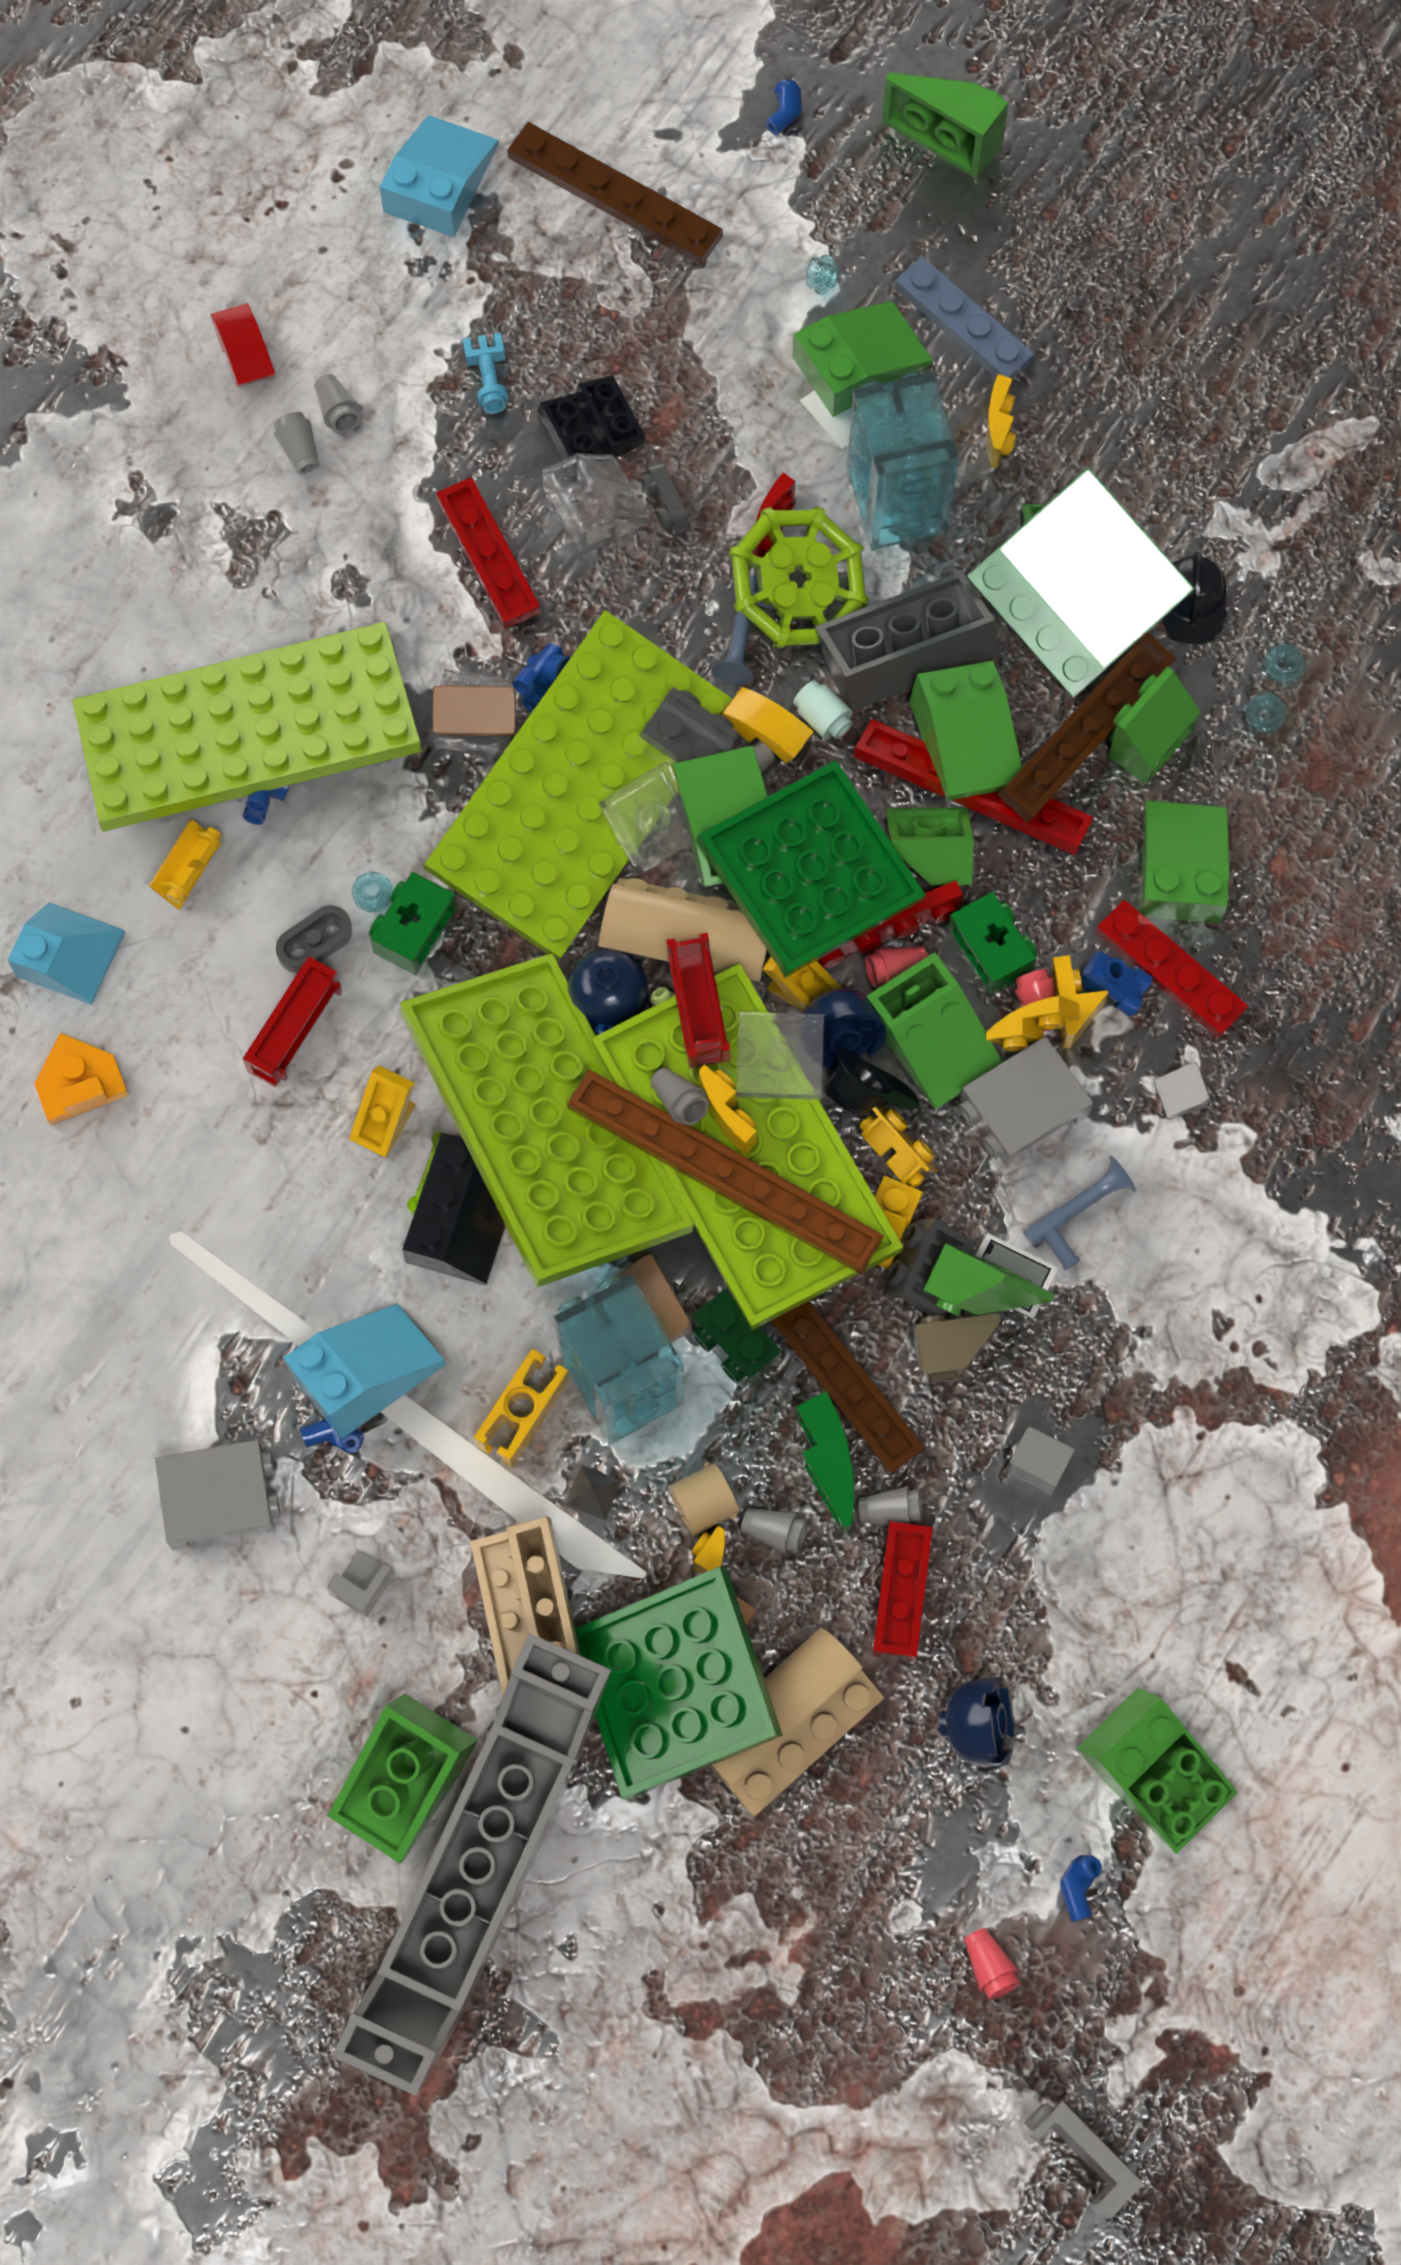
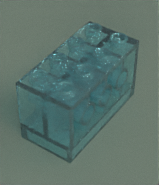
[847,372,958,551]
[554,1274,684,1445]

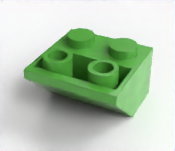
[1108,666,1201,785]

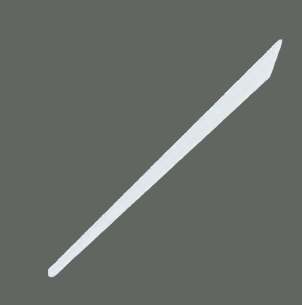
[169,1231,647,1579]

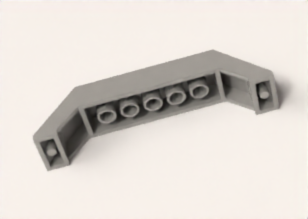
[332,1633,611,2096]

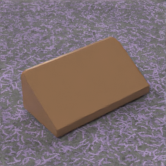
[433,686,516,736]
[614,1253,692,1352]

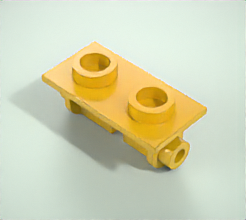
[148,819,222,910]
[859,1106,939,1188]

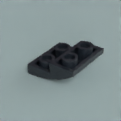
[537,375,646,475]

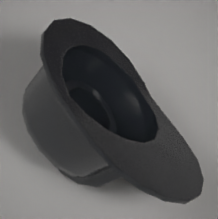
[1162,551,1226,645]
[824,1047,919,1115]

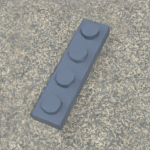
[894,256,1034,380]

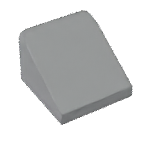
[1154,1062,1210,1120]

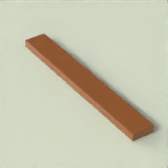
[567,1069,884,1275]

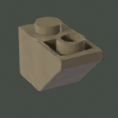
[912,1311,1001,1384]

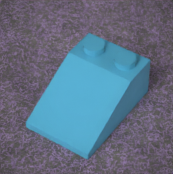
[380,115,499,237]
[283,1304,446,1440]

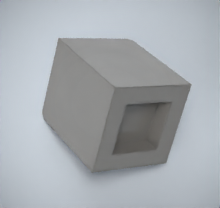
[1006,1427,1075,1496]
[326,1551,395,1617]

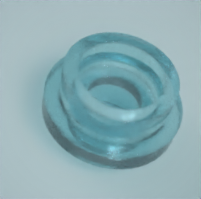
[806,254,839,295]
[1264,644,1305,684]
[1245,694,1287,734]
[352,872,393,912]

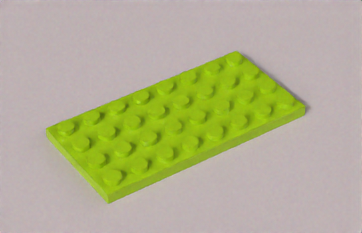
[423,610,732,962]
[72,621,422,832]
[399,953,694,1288]
[591,963,903,1330]

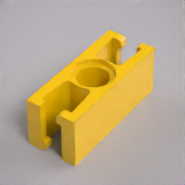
[474,1348,570,1469]

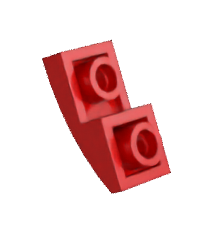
[210,303,275,388]
[752,472,796,558]

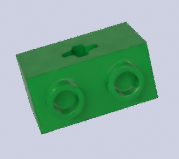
[369,871,458,975]
[948,891,1037,996]

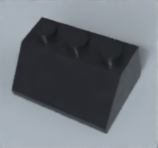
[402,1132,506,1286]

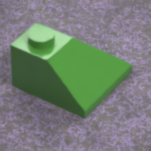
[886,807,974,887]
[924,1243,1055,1316]

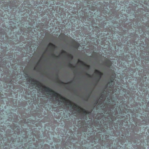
[639,687,739,763]
[883,1218,975,1316]

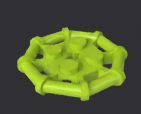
[728,506,869,649]

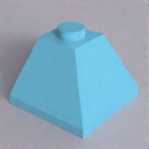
[8,902,125,1005]

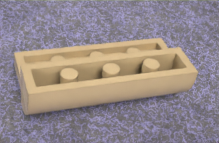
[598,877,768,982]
[470,1516,581,1696]
[708,1628,884,1817]

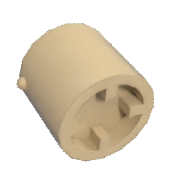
[668,1462,740,1536]

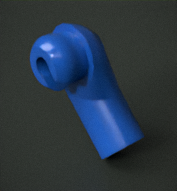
[765,80,802,136]
[300,1419,364,1453]
[1060,1855,1102,1923]

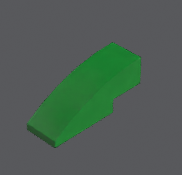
[795,1391,854,1536]

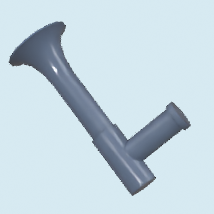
[712,575,776,685]
[1023,1156,1136,1270]

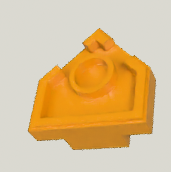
[34,1033,129,1125]

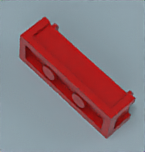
[666,932,731,1068]
[243,956,342,1087]
[872,1521,933,1662]

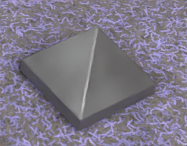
[565,1465,621,1521]

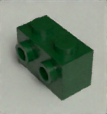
[692,1289,782,1391]

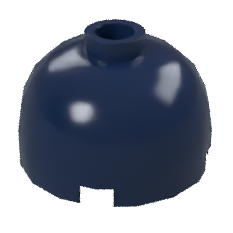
[567,948,649,1031]
[800,988,887,1069]
[939,1677,1014,1767]

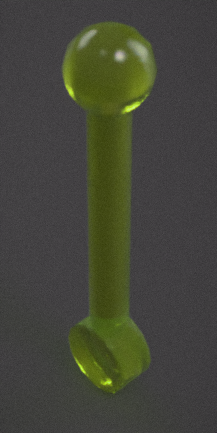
[407,1131,444,1214]

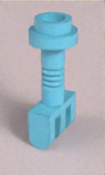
[462,332,509,414]

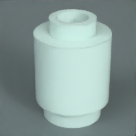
[793,680,853,740]

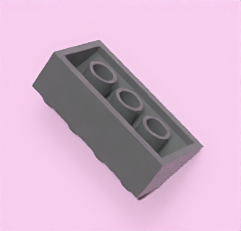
[815,571,999,711]

